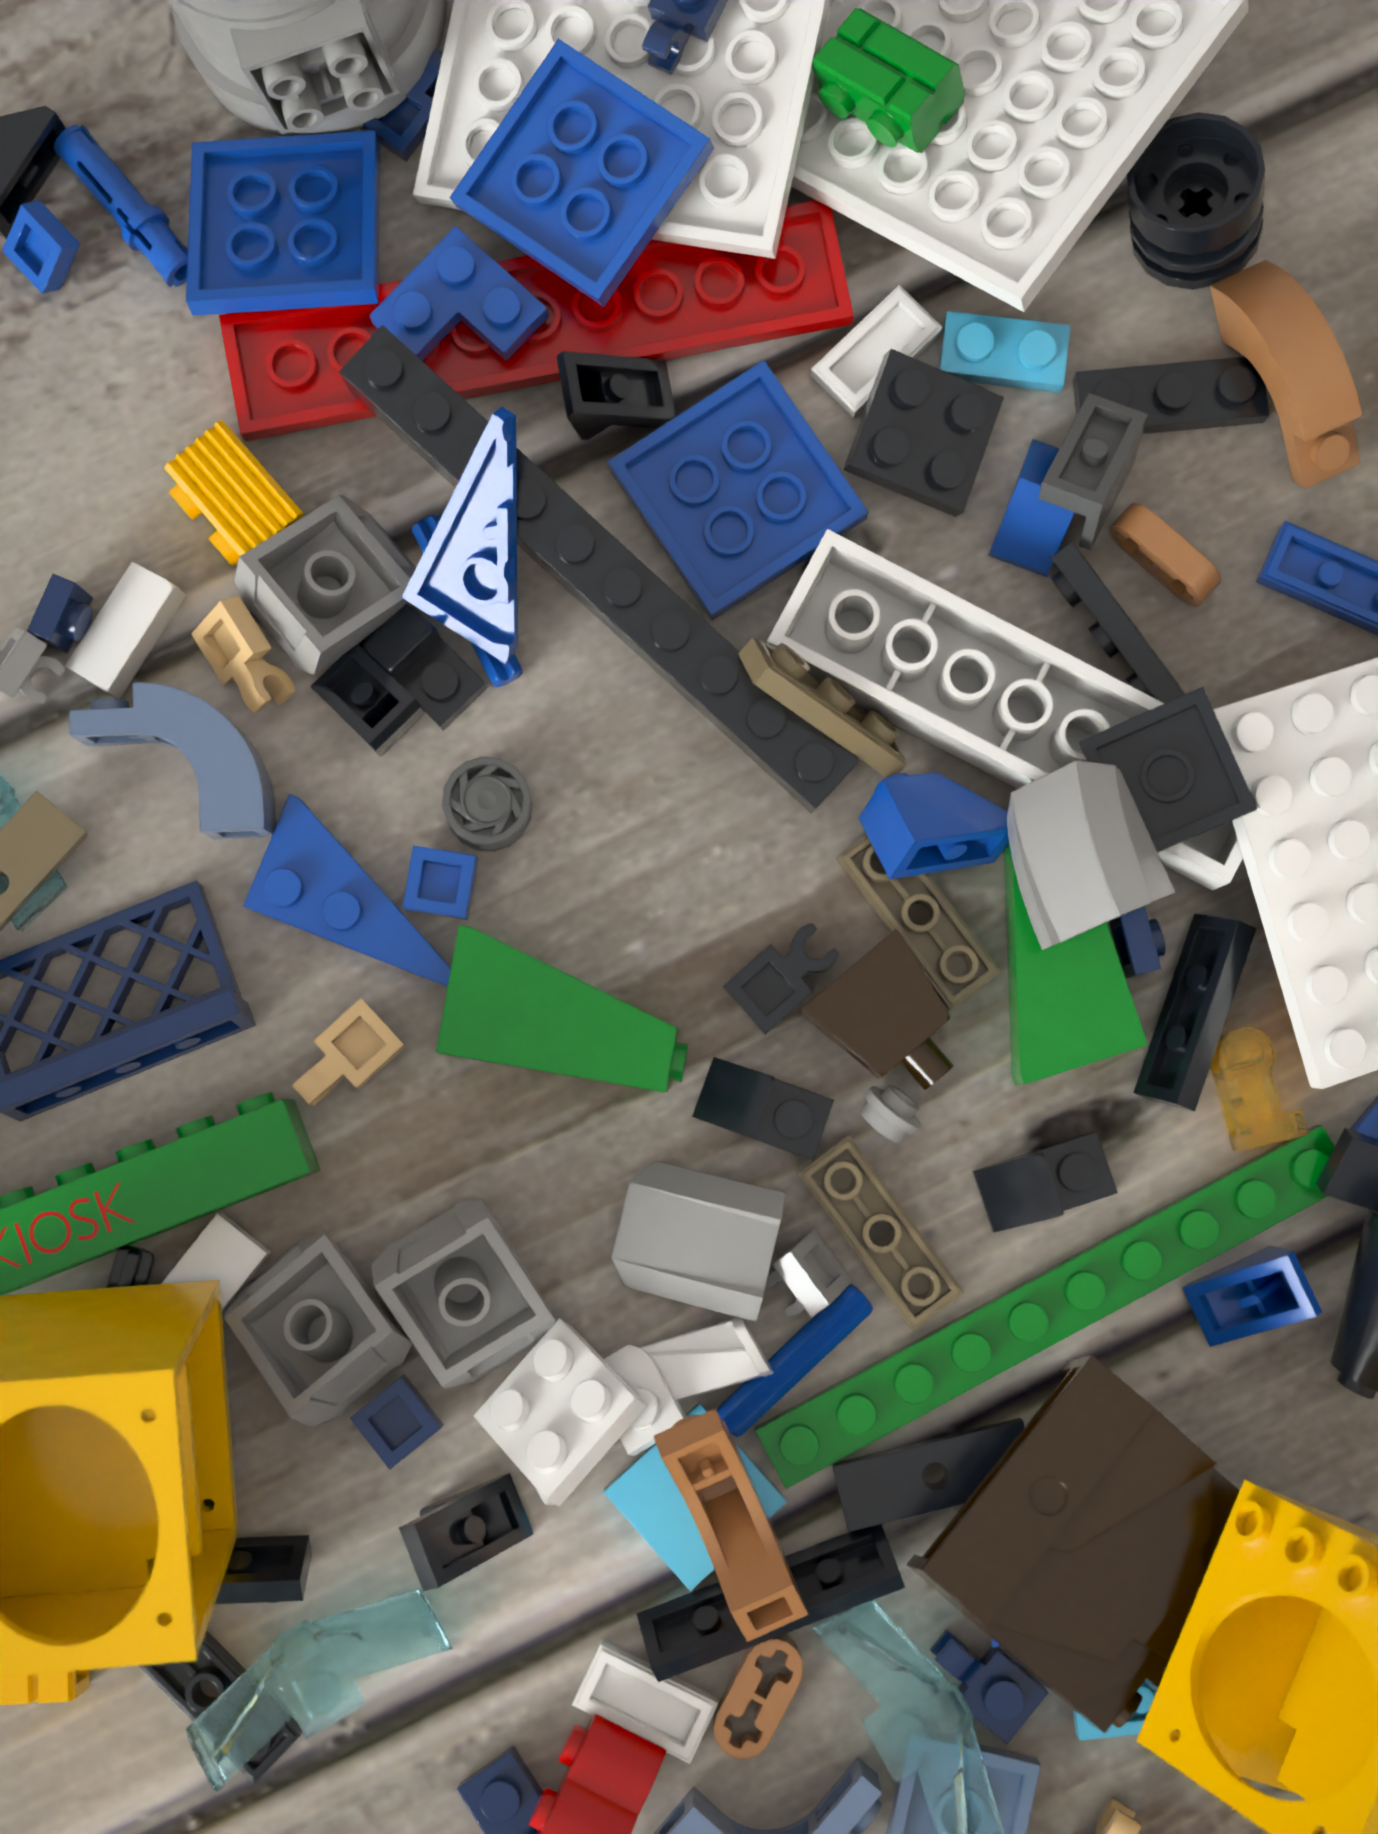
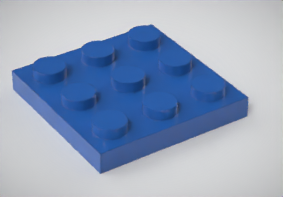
[449,38,714,307]
[186,130,380,316]
[607,360,869,621]

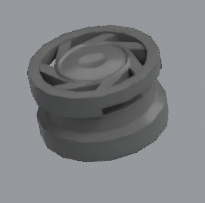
[442,757,532,852]

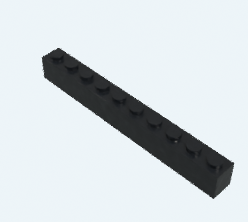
[339,325,859,813]

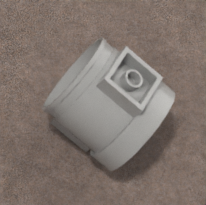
[168,0,447,136]

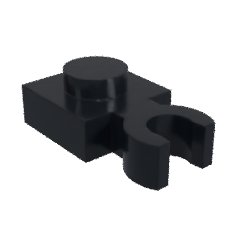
[723,923,839,1035]

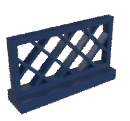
[0,880,256,1122]

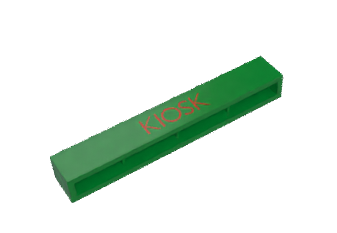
[0,1092,321,1296]

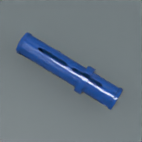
[54,124,188,287]

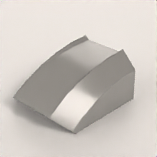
[234,495,416,675]
[1007,760,1175,950]
[611,1161,786,1321]
[371,1198,556,1389]
[224,1231,412,1427]

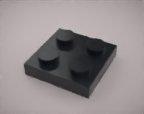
[843,348,1004,517]
[1079,687,1257,853]

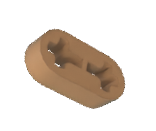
[1109,503,1221,606]
[714,1634,803,1759]

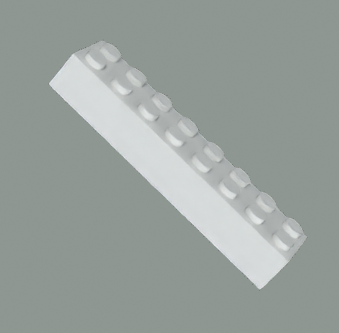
[767,529,1243,891]

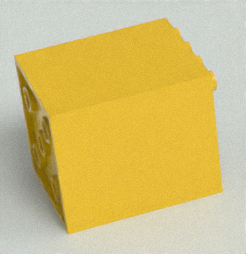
[0,1280,239,1677]
[1136,1480,1378,1834]

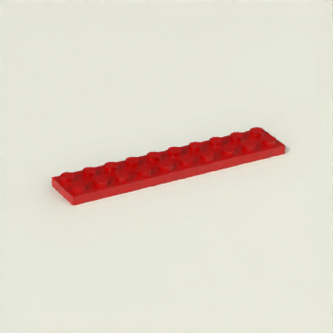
[219,200,854,442]

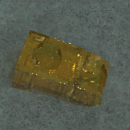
[1210,1027,1308,1151]

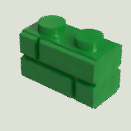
[812,8,966,153]

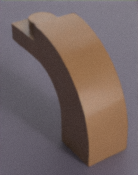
[1210,260,1363,489]
[653,1408,808,1642]

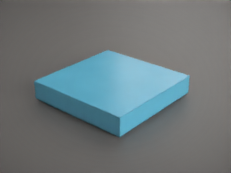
[603,1402,787,1592]

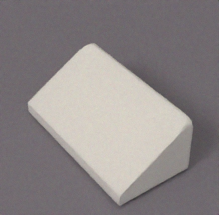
[65,562,186,699]

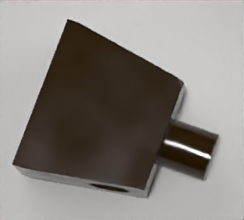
[800,929,954,1090]

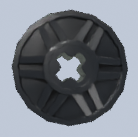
[1127,112,1265,290]

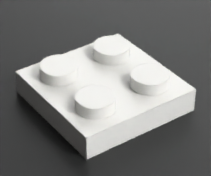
[474,1318,648,1507]

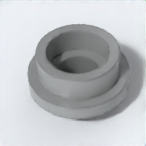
[860,1084,922,1143]

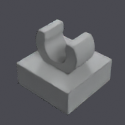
[0,627,65,703]
[766,1229,853,1317]

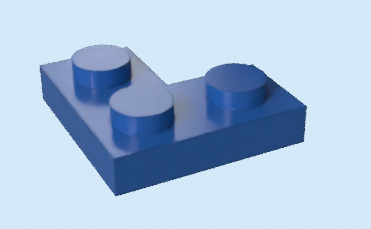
[369,226,549,361]

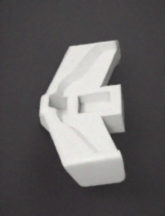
[536,1317,774,1506]

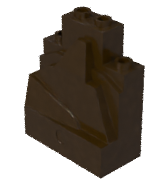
[906,1355,1239,1733]

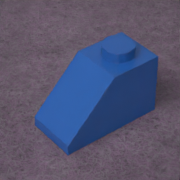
[858,772,1009,879]

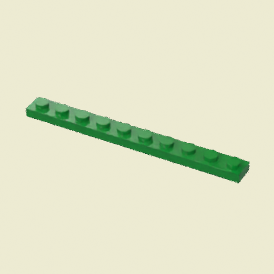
[755,1125,1334,1489]

